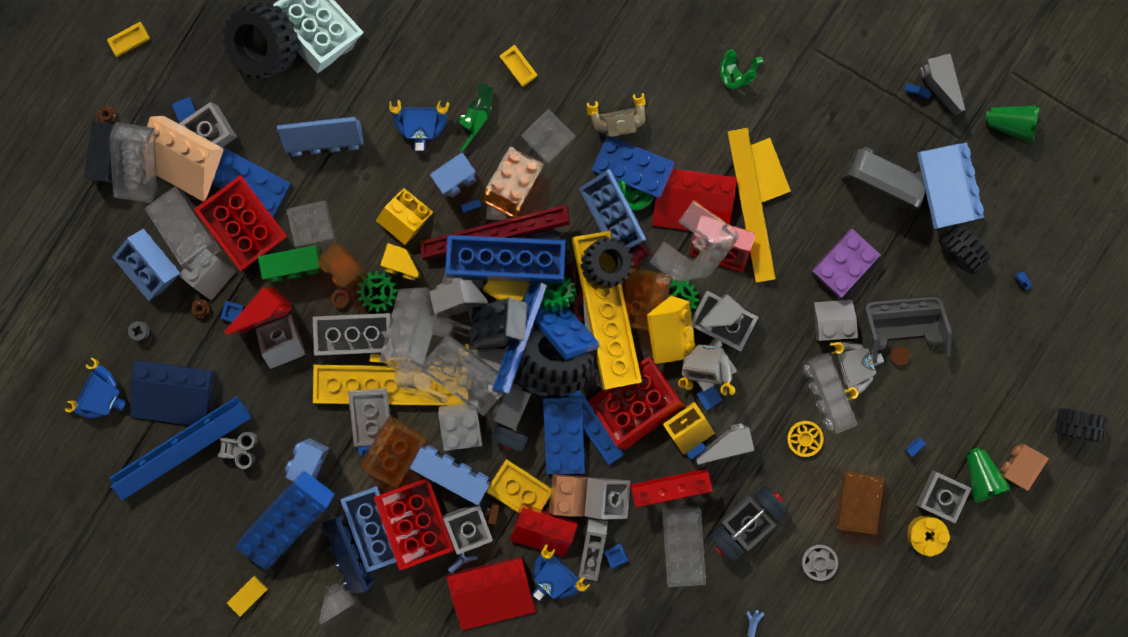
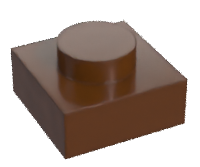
[485,503,500,525]

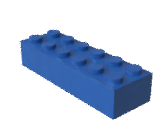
[446,235,566,283]
[235,470,334,571]

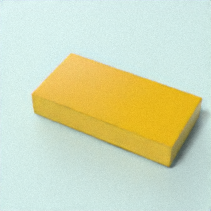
[107,22,150,57]
[499,45,538,87]
[227,575,268,616]

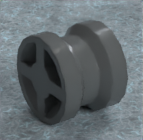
[128,321,150,341]

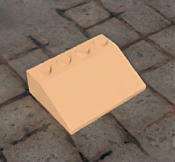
[144,116,224,202]

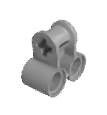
[218,432,258,469]

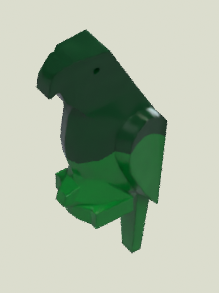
[459,83,493,153]

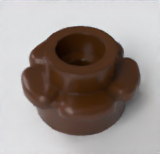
[97,105,116,123]
[191,300,210,318]

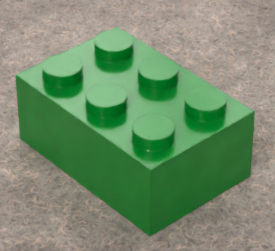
[258,245,324,283]

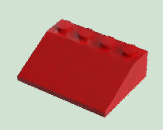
[652,169,737,231]
[194,175,287,272]
[224,287,293,334]
[588,356,686,451]
[374,477,454,571]
[447,556,536,630]

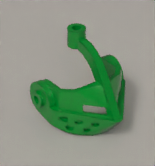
[720,49,763,91]
[617,180,655,210]

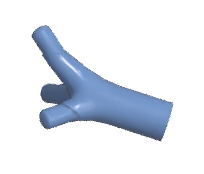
[448,552,477,574]
[746,610,764,637]

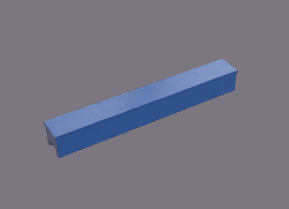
[109,396,251,501]

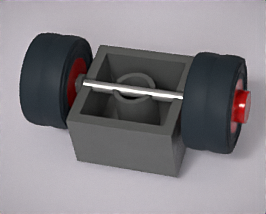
[491,373,548,452]
[710,486,788,562]

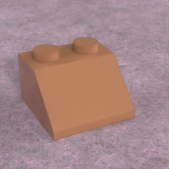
[1000,443,1049,491]
[549,474,591,516]

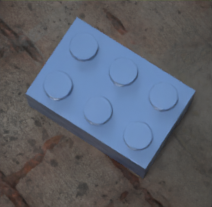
[430,153,478,198]
[112,229,180,301]
[285,438,330,481]

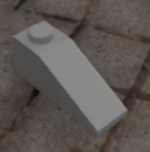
[579,518,608,581]

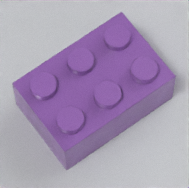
[811,229,881,298]

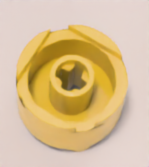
[907,515,950,556]

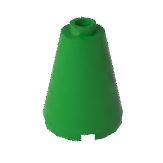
[985,105,1040,144]
[967,447,1011,503]

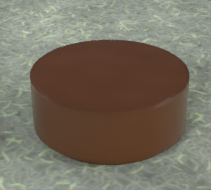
[331,289,350,308]
[890,346,910,366]

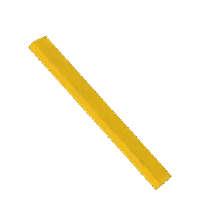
[728,128,776,283]

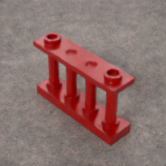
[630,469,712,507]

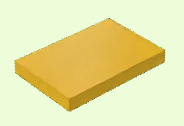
[751,138,791,202]
[486,459,551,512]

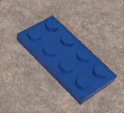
[592,136,675,199]
[212,147,291,217]
[534,306,599,360]
[543,397,585,474]

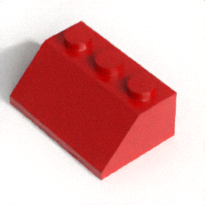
[689,216,756,272]
[509,503,578,557]

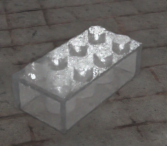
[109,122,158,203]
[144,186,221,273]
[379,287,437,369]
[421,334,503,416]
[802,352,858,434]
[661,506,706,587]

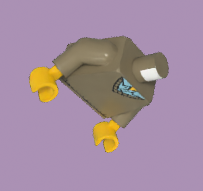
[587,93,646,137]

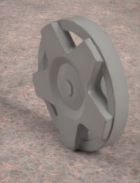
[802,544,838,581]

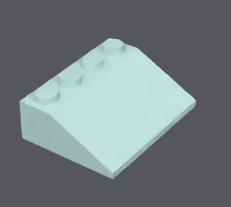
[274,0,364,74]

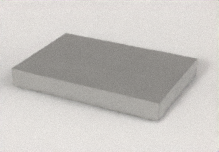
[348,388,393,447]

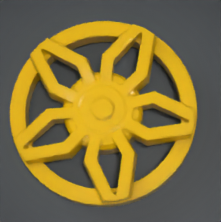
[787,421,824,457]

